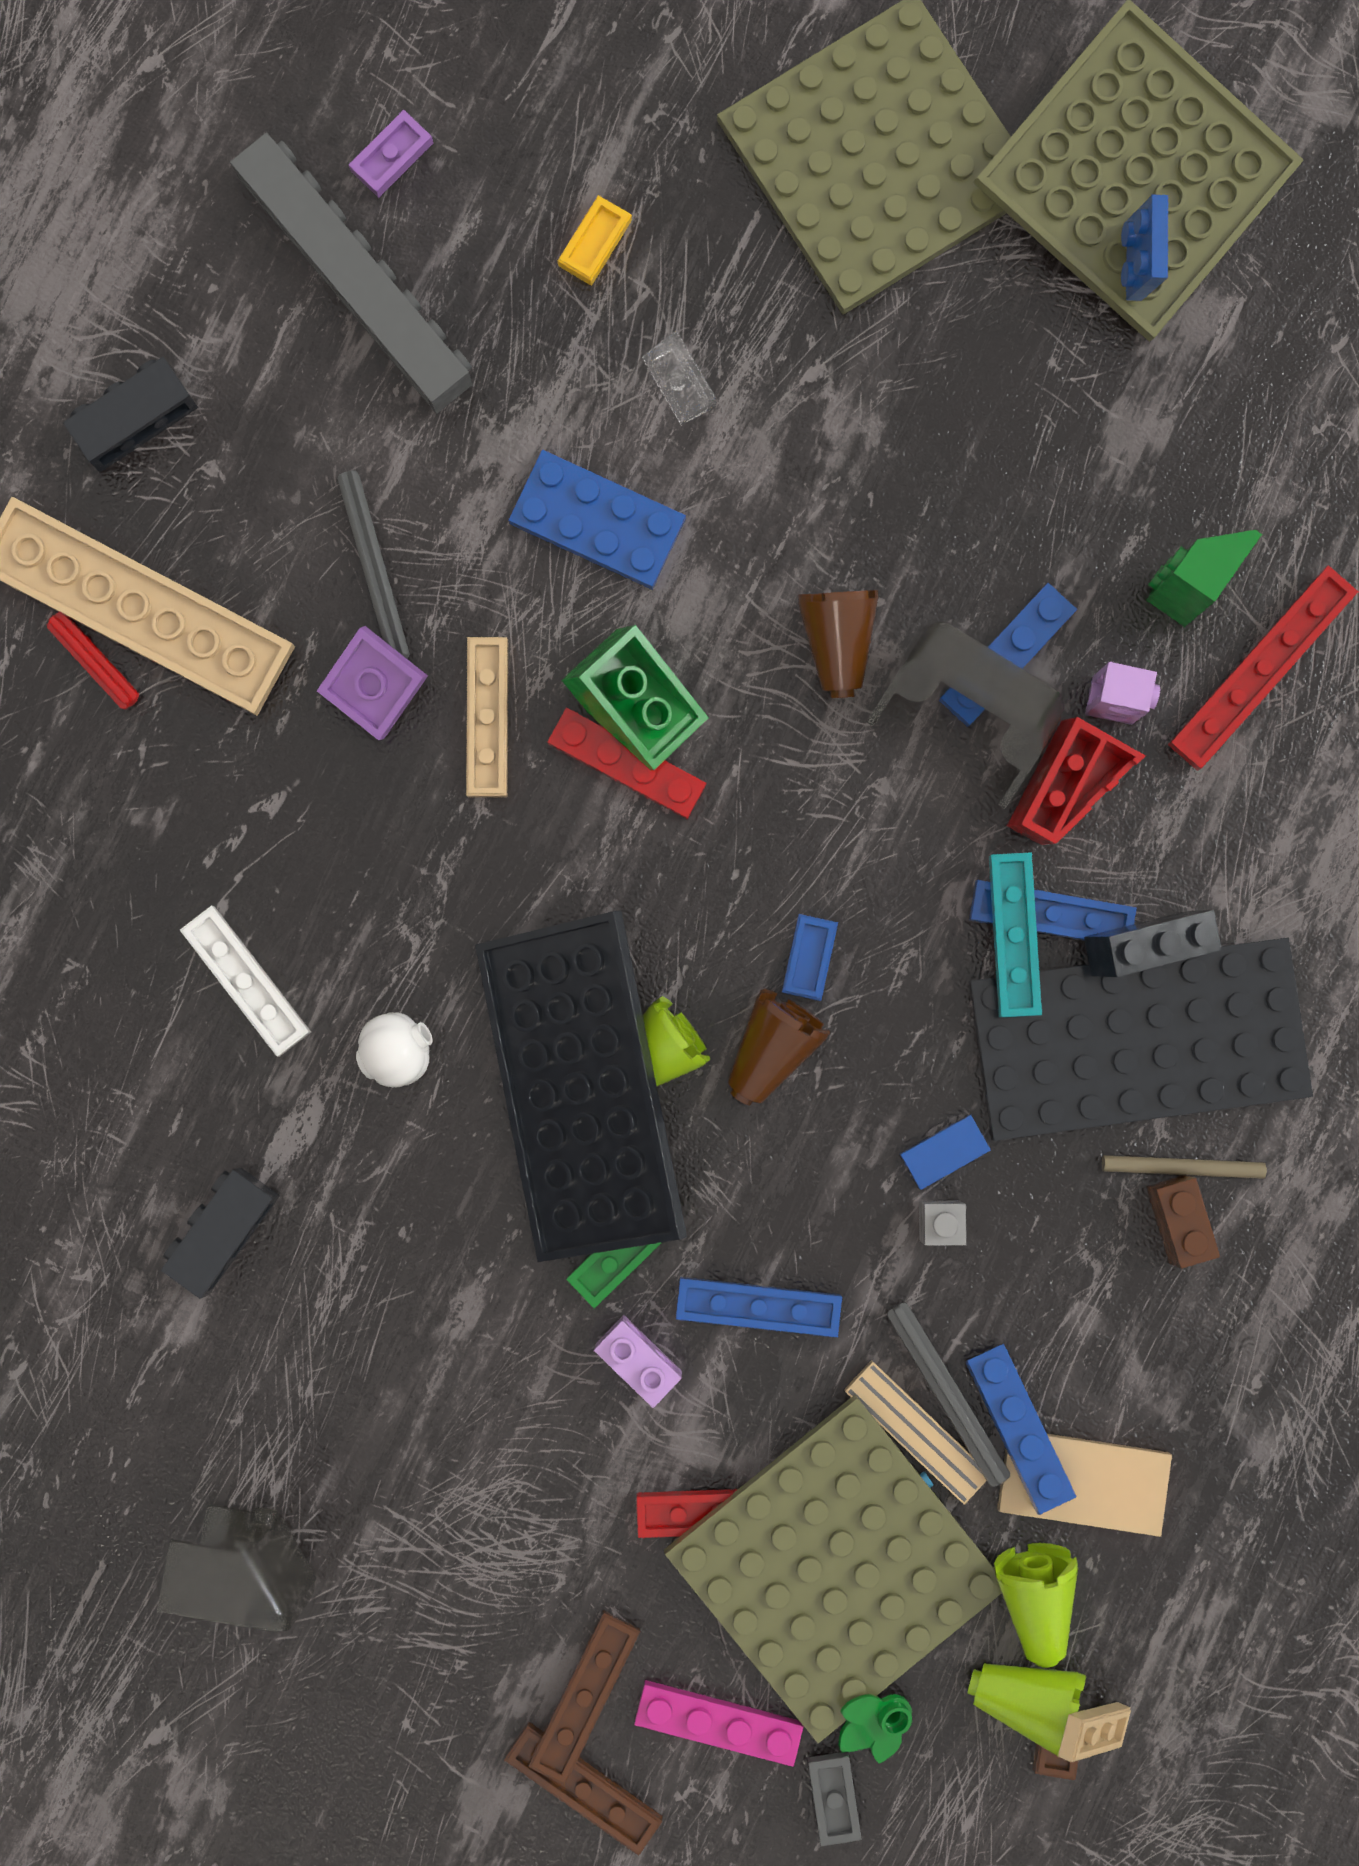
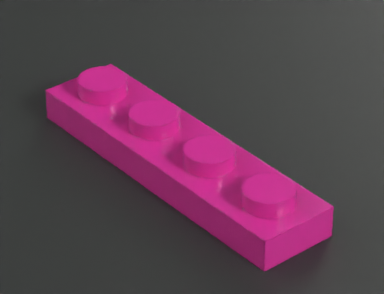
[634,1680,804,1767]

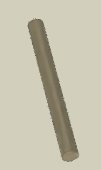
[1102,1155,1267,1179]

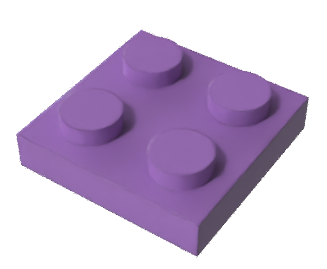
[317,626,428,740]

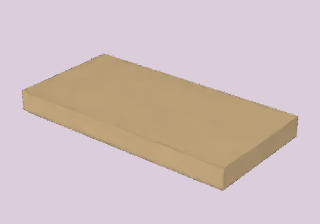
[997,1434,1172,1537]

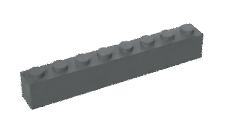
[230,132,473,414]

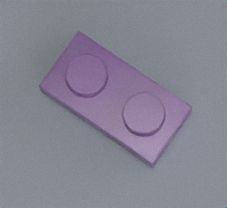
[349,110,433,198]

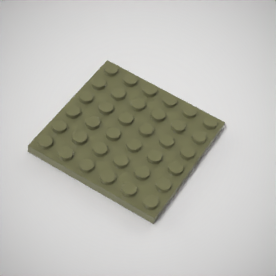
[717,0,1011,315]
[973,0,1303,342]
[664,1394,1002,1743]

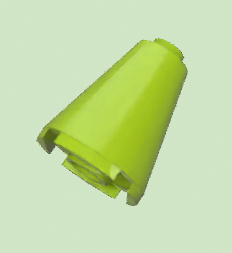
[642,996,710,1086]
[994,1543,1078,1668]
[967,1663,1086,1756]

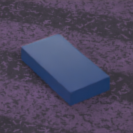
[781,914,838,1001]
[900,1115,991,1190]

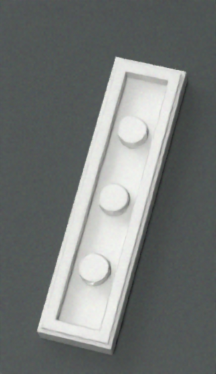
[180,905,311,1057]

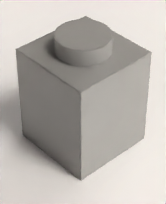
[919,1200,966,1245]

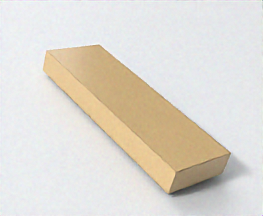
[1058,1702,1131,1762]

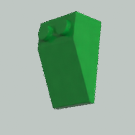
[561,625,709,771]

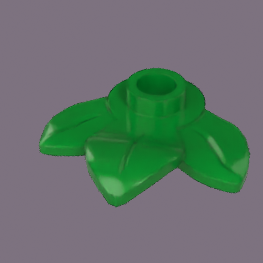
[839,1694,912,1764]

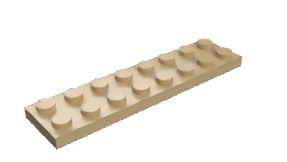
[0,497,295,716]

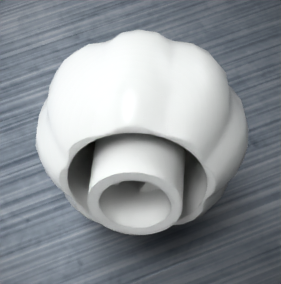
[356,1013,433,1087]

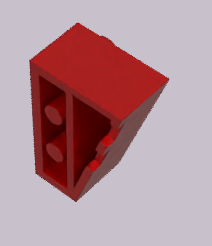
[1007,717,1145,845]

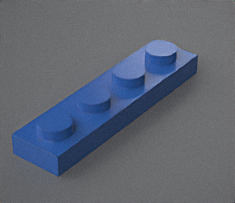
[939,583,1077,727]
[969,880,1137,941]
[676,1277,842,1337]
[965,1344,1077,1515]

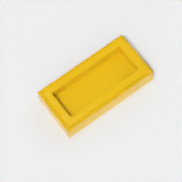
[557,195,632,286]

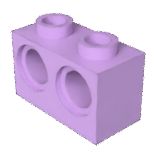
[1085,662,1160,725]
[594,1315,682,1408]

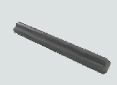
[337,470,410,659]
[887,1302,1010,1487]

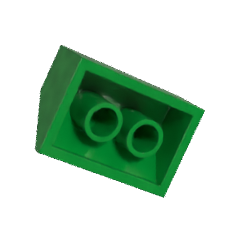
[1146,530,1262,627]

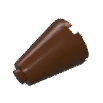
[798,590,878,698]
[727,989,830,1106]

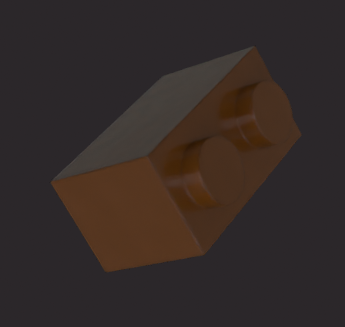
[1146,1175,1220,1269]

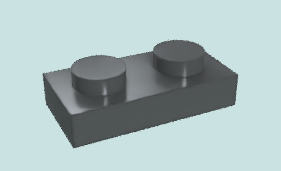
[807,1752,862,1846]

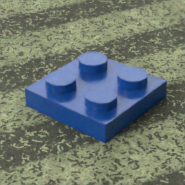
[1121,194,1168,301]

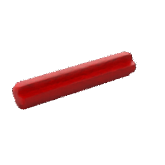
[47,612,139,710]

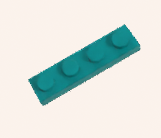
[989,852,1042,1018]

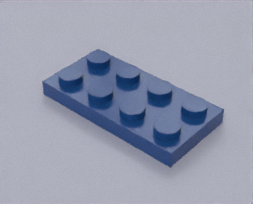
[508,450,686,590]

